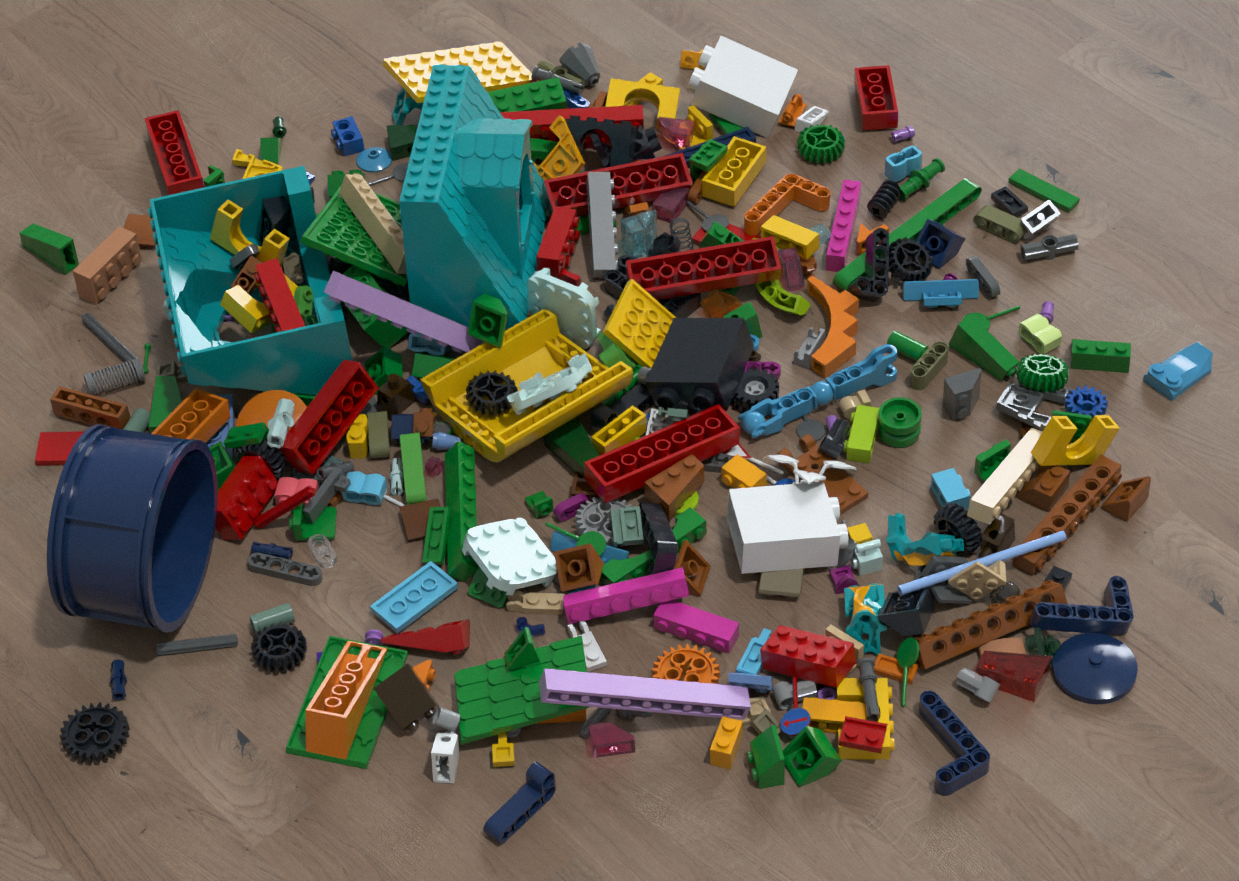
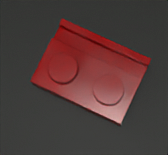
[839,716,887,754]

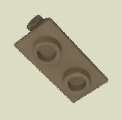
[282,253,304,285]

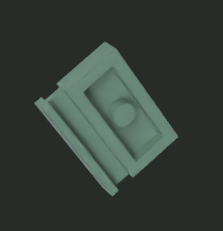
[658,407,688,422]
[611,506,644,547]

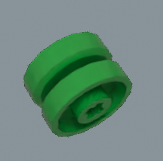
[878,397,922,447]

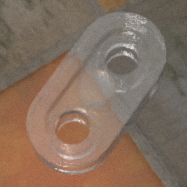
[308,534,337,568]

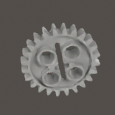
[575,497,632,547]

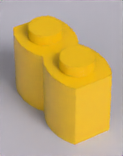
[347,414,369,459]

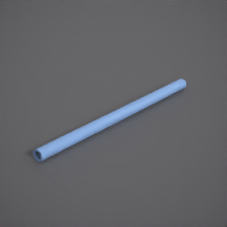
[897,531,1066,596]

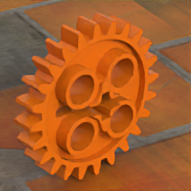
[652,644,720,684]

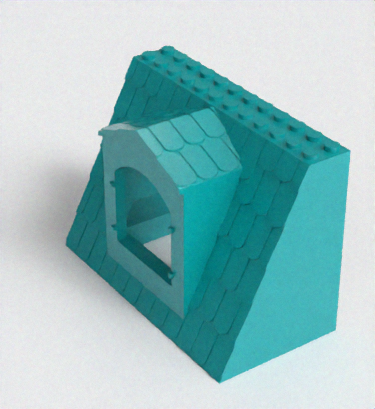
[399,64,547,331]
[148,166,353,395]

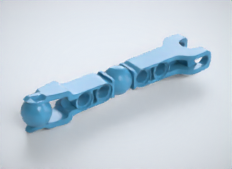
[738,344,897,438]

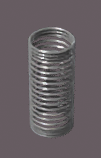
[83,358,146,395]

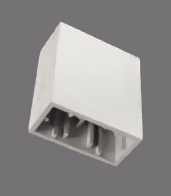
[687,36,798,138]
[727,482,848,574]

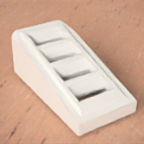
[795,106,829,133]

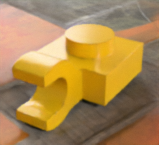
[492,732,515,767]

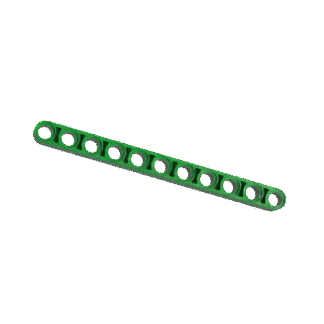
[833,178,982,291]

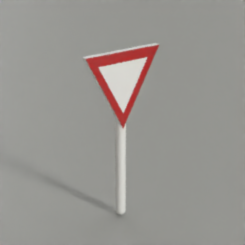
[723,443,784,474]

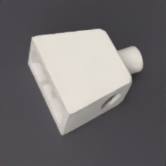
[431,731,459,784]

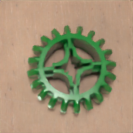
[797,123,845,165]
[1016,353,1069,393]

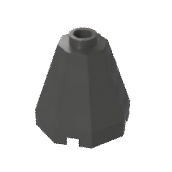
[559,42,600,86]

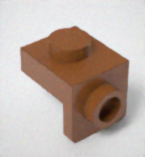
[413,408,437,437]

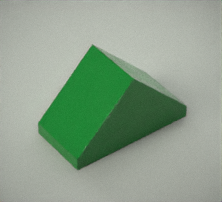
[260,137,282,165]
[504,627,540,670]

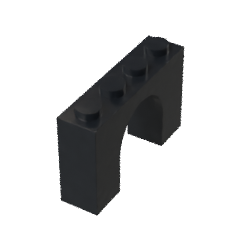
[564,115,637,167]

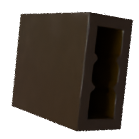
[373,664,440,731]

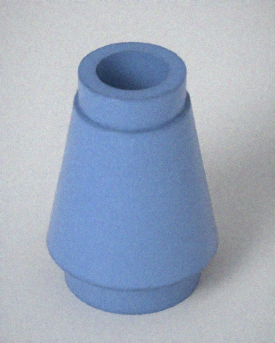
[432,431,460,451]

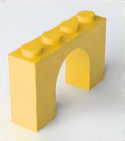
[605,78,680,131]
[210,200,290,267]
[220,274,298,333]
[1030,415,1120,466]
[836,678,894,759]

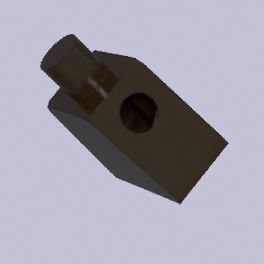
[377,374,416,421]
[978,513,1015,558]

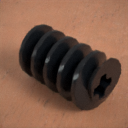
[867,180,901,219]

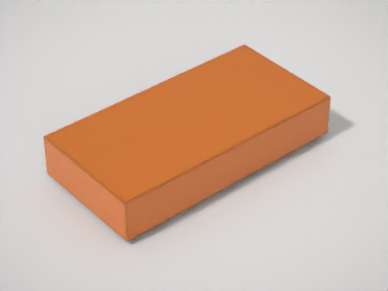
[874,653,918,685]

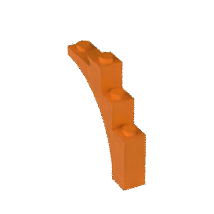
[807,276,859,378]

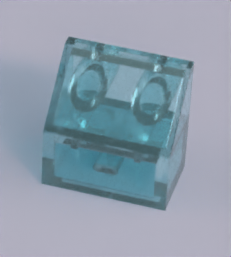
[621,210,657,258]

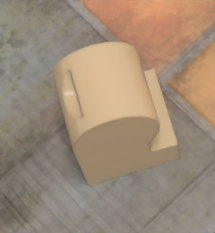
[839,390,871,419]

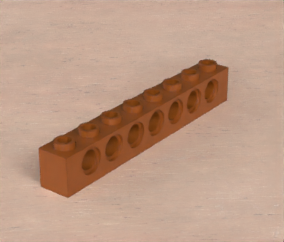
[1012,454,1122,576]
[916,580,1068,669]

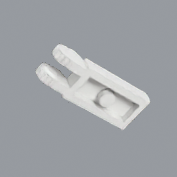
[567,621,607,672]

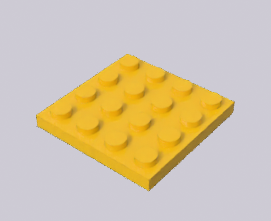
[602,279,676,368]

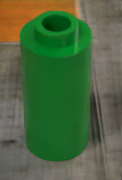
[887,330,929,362]

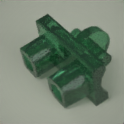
[1025,627,1061,670]

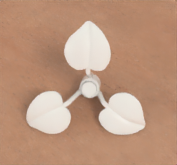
[763,455,857,484]

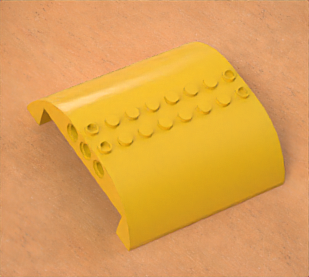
[420,308,633,462]

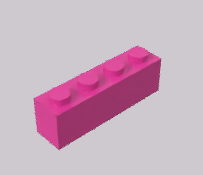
[653,600,739,654]

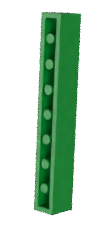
[445,441,479,582]

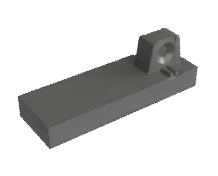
[303,466,351,524]

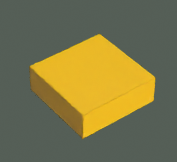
[847,523,873,545]

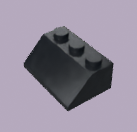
[259,196,291,246]
[878,587,934,637]

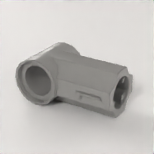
[956,668,1000,703]
[772,680,817,710]
[427,707,460,732]

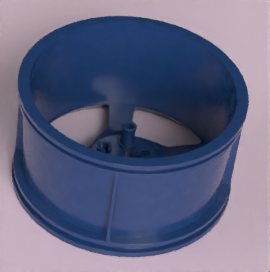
[47,424,218,633]

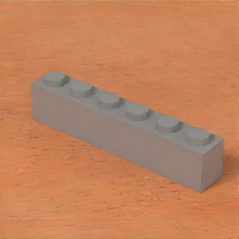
[586,172,619,278]

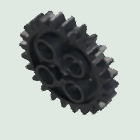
[60,702,130,764]

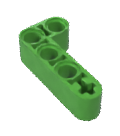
[598,333,636,369]
[400,433,427,505]

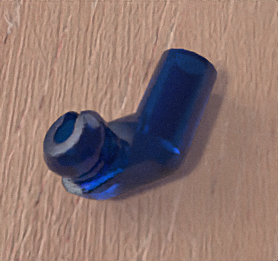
[516,617,545,636]

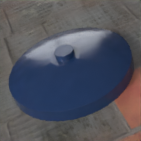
[1052,633,1138,705]

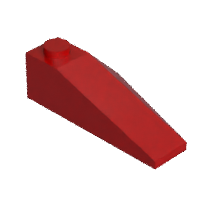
[381,619,470,654]

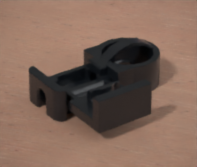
[648,232,681,257]

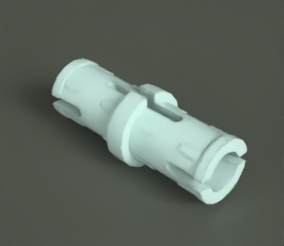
[389,458,404,496]

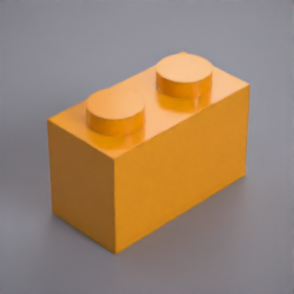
[721,454,767,489]
[710,716,743,770]

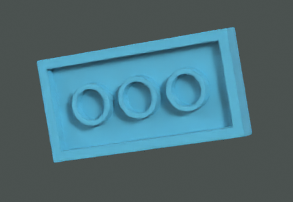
[370,561,458,634]

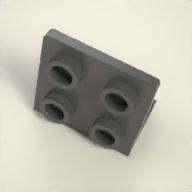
[922,556,972,604]

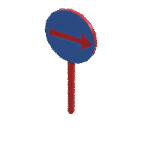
[780,677,811,736]

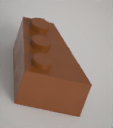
[645,454,705,521]

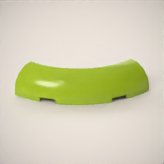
[752,238,811,316]

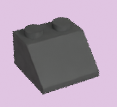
[943,368,982,421]

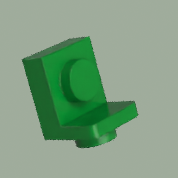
[203,165,225,187]
[525,491,554,519]

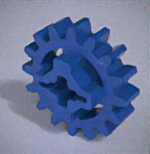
[1065,385,1108,420]

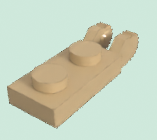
[506,591,565,615]

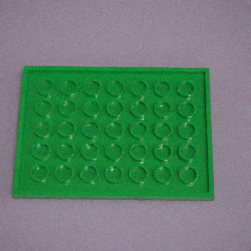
[300,186,408,286]

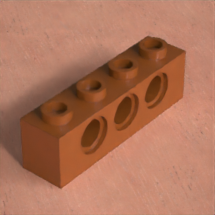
[50,386,130,429]

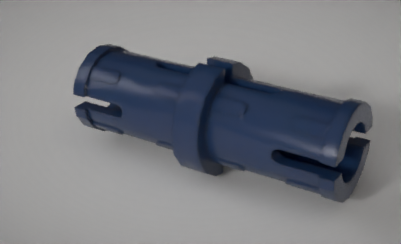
[251,542,293,560]
[110,659,127,700]

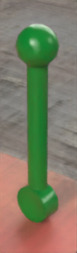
[143,343,152,374]

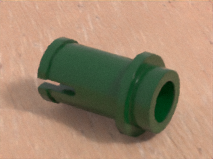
[273,116,287,138]

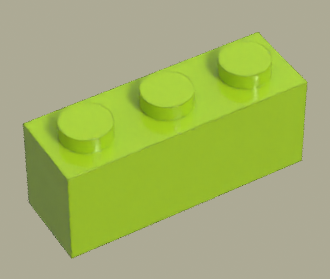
[843,405,880,464]

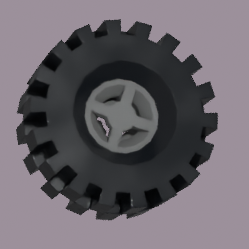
[731,368,779,414]

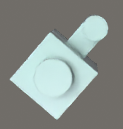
[850,539,883,576]

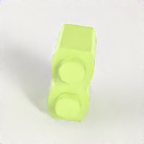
[1018,314,1062,355]

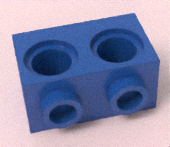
[331,116,364,157]

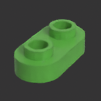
[294,286,313,317]

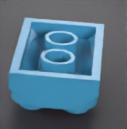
[1143,342,1213,401]

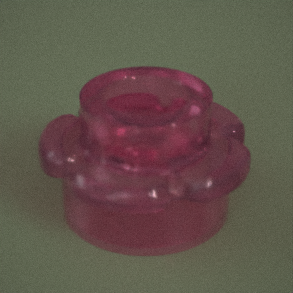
[425,457,443,475]

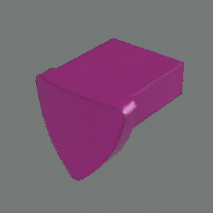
[830,565,859,594]

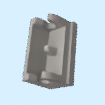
[792,327,825,369]

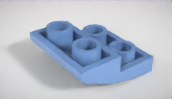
[728,672,774,693]

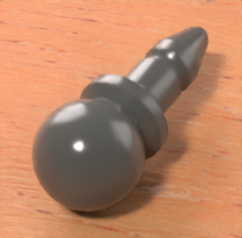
[616,709,653,719]

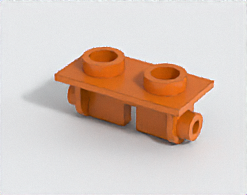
[778,94,807,127]

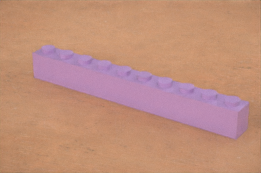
[324,271,485,353]
[539,669,751,720]

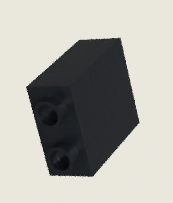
[646,318,754,412]

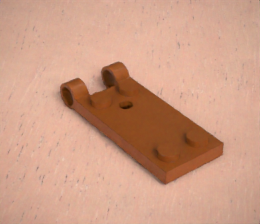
[776,434,869,515]

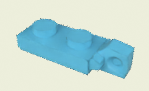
[736,628,771,675]

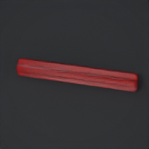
[254,486,316,529]

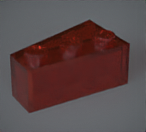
[976,651,1051,702]

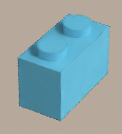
[931,468,971,510]

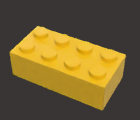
[702,136,766,207]

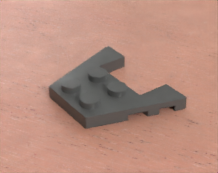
[996,383,1070,431]

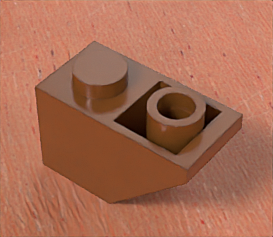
[230,255,263,295]

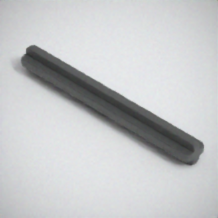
[81,313,137,369]

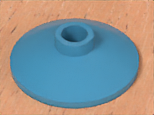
[357,147,392,173]

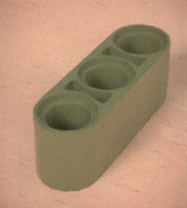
[973,205,1028,243]
[910,341,948,390]
[367,411,390,459]

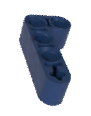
[483,762,556,844]

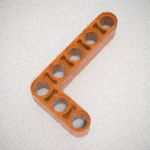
[744,174,831,235]

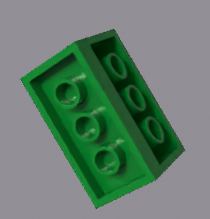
[343,265,408,348]

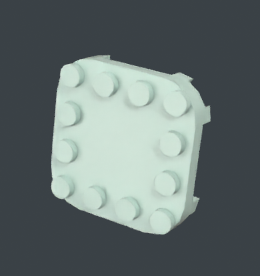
[527,268,601,349]
[507,353,592,415]
[462,518,557,595]

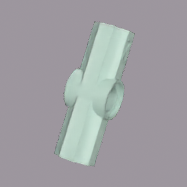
[267,398,295,448]

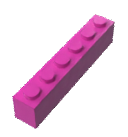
[826,179,861,272]
[563,567,689,624]

